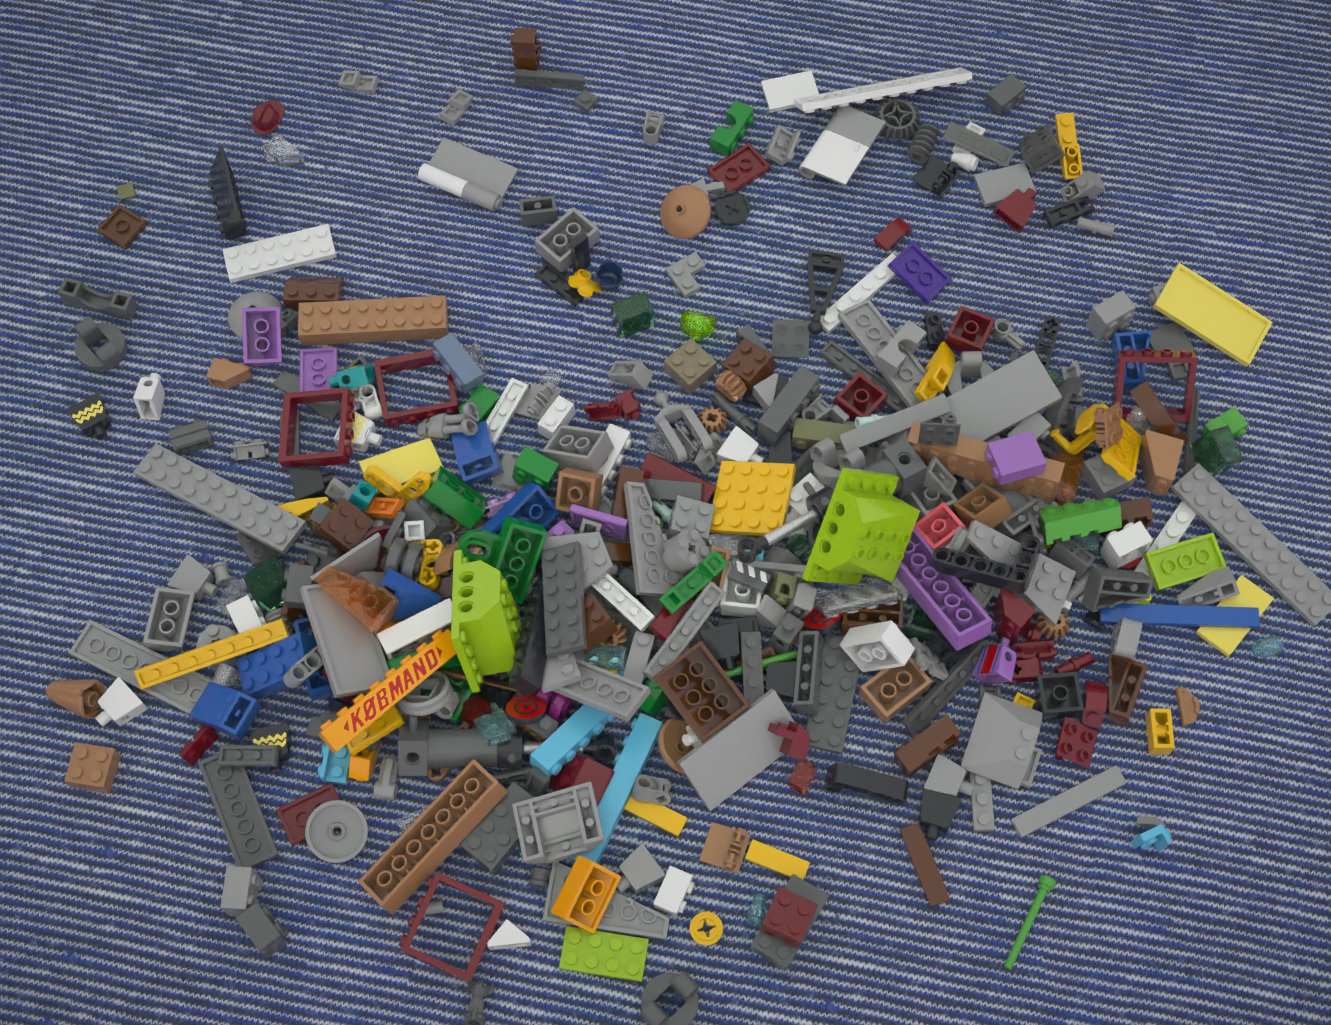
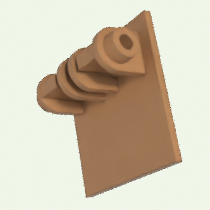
[1094,402,1123,449]
[699,822,751,873]

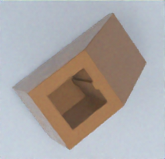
[206,358,253,390]

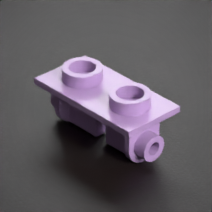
[485,491,516,519]

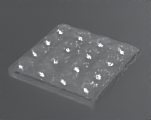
[813,579,903,618]

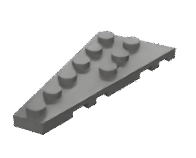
[624,481,683,597]
[965,520,1076,626]

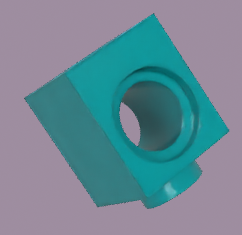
[348,479,377,513]

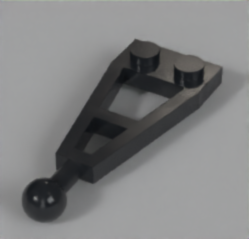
[807,249,845,335]

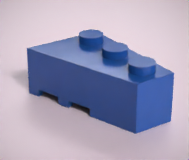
[1111,330,1152,393]

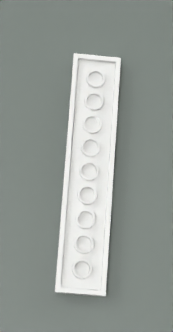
[794,67,972,113]

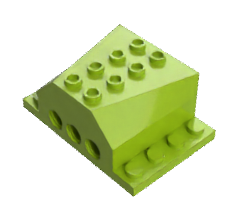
[802,467,920,585]
[451,550,522,693]

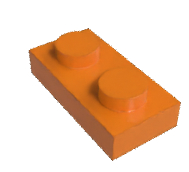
[364,497,404,519]

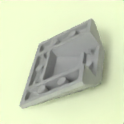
[963,478,1058,537]
[310,532,383,584]
[960,692,1043,789]
[512,781,605,863]

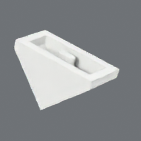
[487,920,531,950]

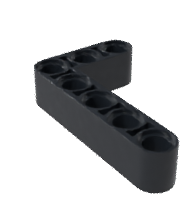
[933,535,1040,593]

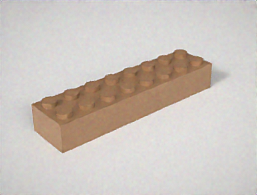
[298,295,449,346]
[907,422,1065,502]
[358,759,508,915]

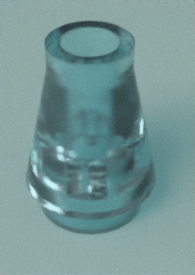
[746,894,766,927]

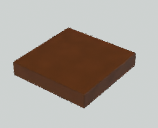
[97,204,148,250]

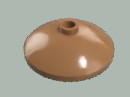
[660,185,711,239]
[658,718,694,774]

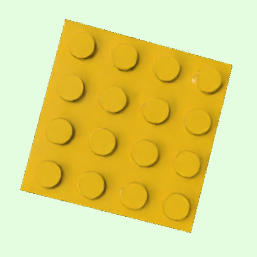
[709,461,796,536]

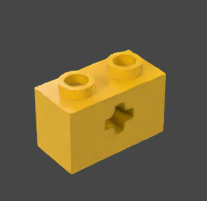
[1145,709,1175,755]

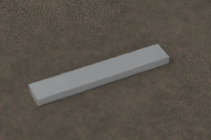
[838,394,951,454]
[642,581,726,684]
[1010,765,1127,838]

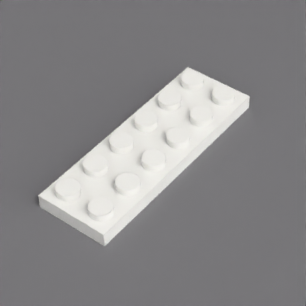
[223,224,337,283]

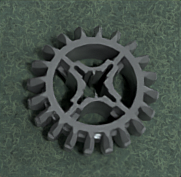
[873,97,921,142]

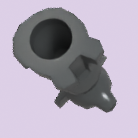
[464,981,495,1025]

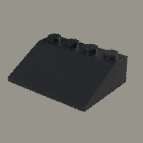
[208,147,248,240]

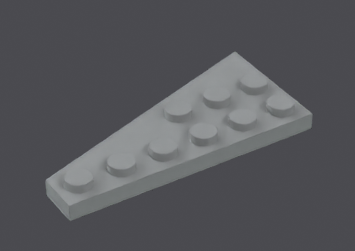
[542,861,670,940]

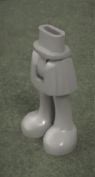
[418,402,479,439]

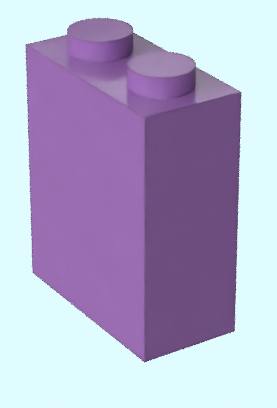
[984,431,1047,485]

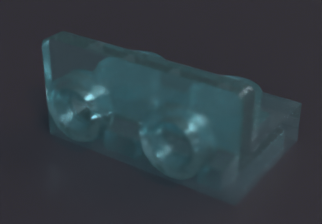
[583,645,628,670]
[473,703,513,746]

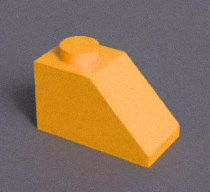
[348,742,381,781]

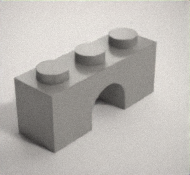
[874,320,927,378]

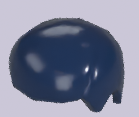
[596,261,623,291]

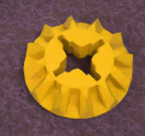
[690,912,723,946]

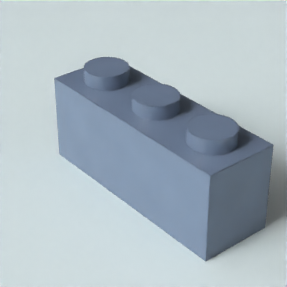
[432,332,484,393]

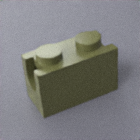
[765,572,797,608]

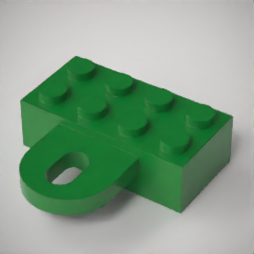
[456,516,548,604]

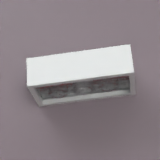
[377,598,452,660]

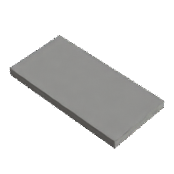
[938,350,1062,441]
[300,578,389,698]
[677,689,795,811]

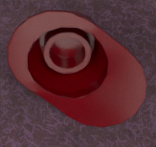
[251,100,285,135]

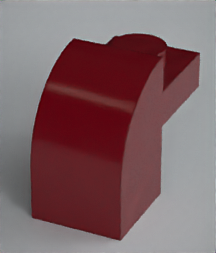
[1080,680,1107,728]
[768,721,810,761]

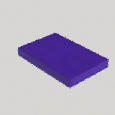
[887,241,952,304]

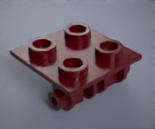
[1054,716,1098,769]

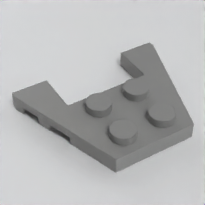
[542,532,614,593]

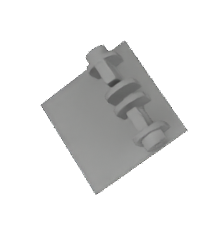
[515,382,561,420]

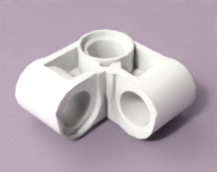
[350,384,383,420]

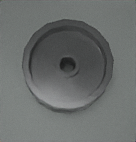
[384,537,424,581]

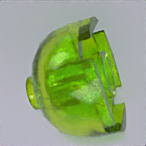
[680,311,717,341]

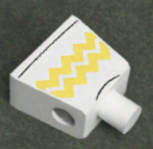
[334,411,383,452]

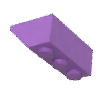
[242,307,282,367]

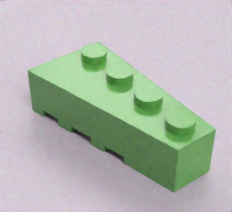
[1038,498,1122,545]

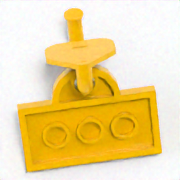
[1049,403,1142,481]

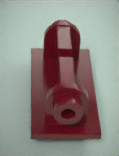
[584,400,623,421]
[1014,640,1057,661]
[179,725,219,766]

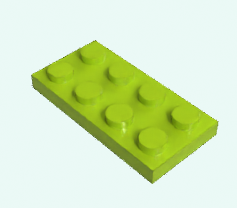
[1143,533,1227,591]
[559,926,649,982]

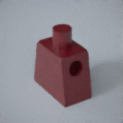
[993,188,1037,233]

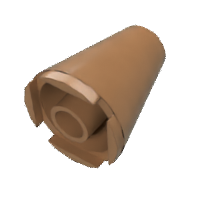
[46,679,105,719]

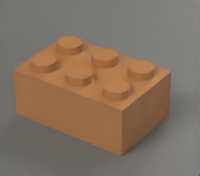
[858,657,932,724]

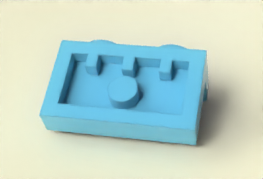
[318,744,351,785]
[1130,824,1172,852]

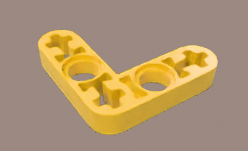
[363,465,433,507]
[388,539,444,590]

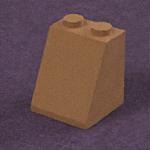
[1139,429,1184,496]

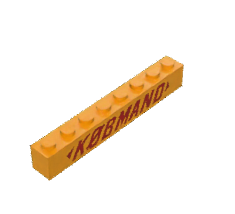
[318,629,456,753]

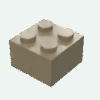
[664,338,717,395]

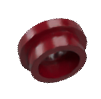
[1025,624,1041,642]

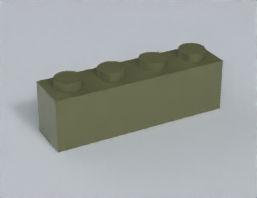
[791,418,869,456]

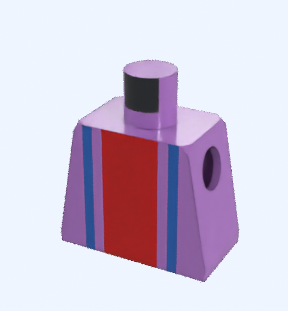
[972,636,1017,684]

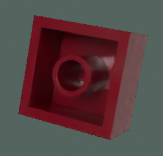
[945,306,995,353]
[834,372,888,422]
[760,886,818,949]

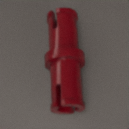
[1053,652,1094,673]

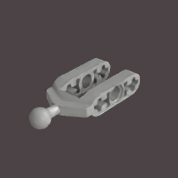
[654,392,713,463]

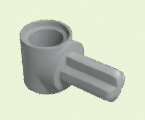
[992,318,1025,350]

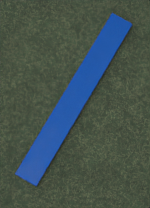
[1099,603,1260,629]

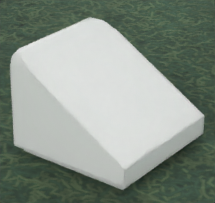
[404,520,425,541]

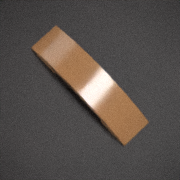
[434,540,478,575]

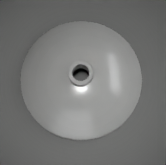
[228,291,283,339]
[305,800,368,863]

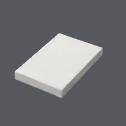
[761,71,819,113]

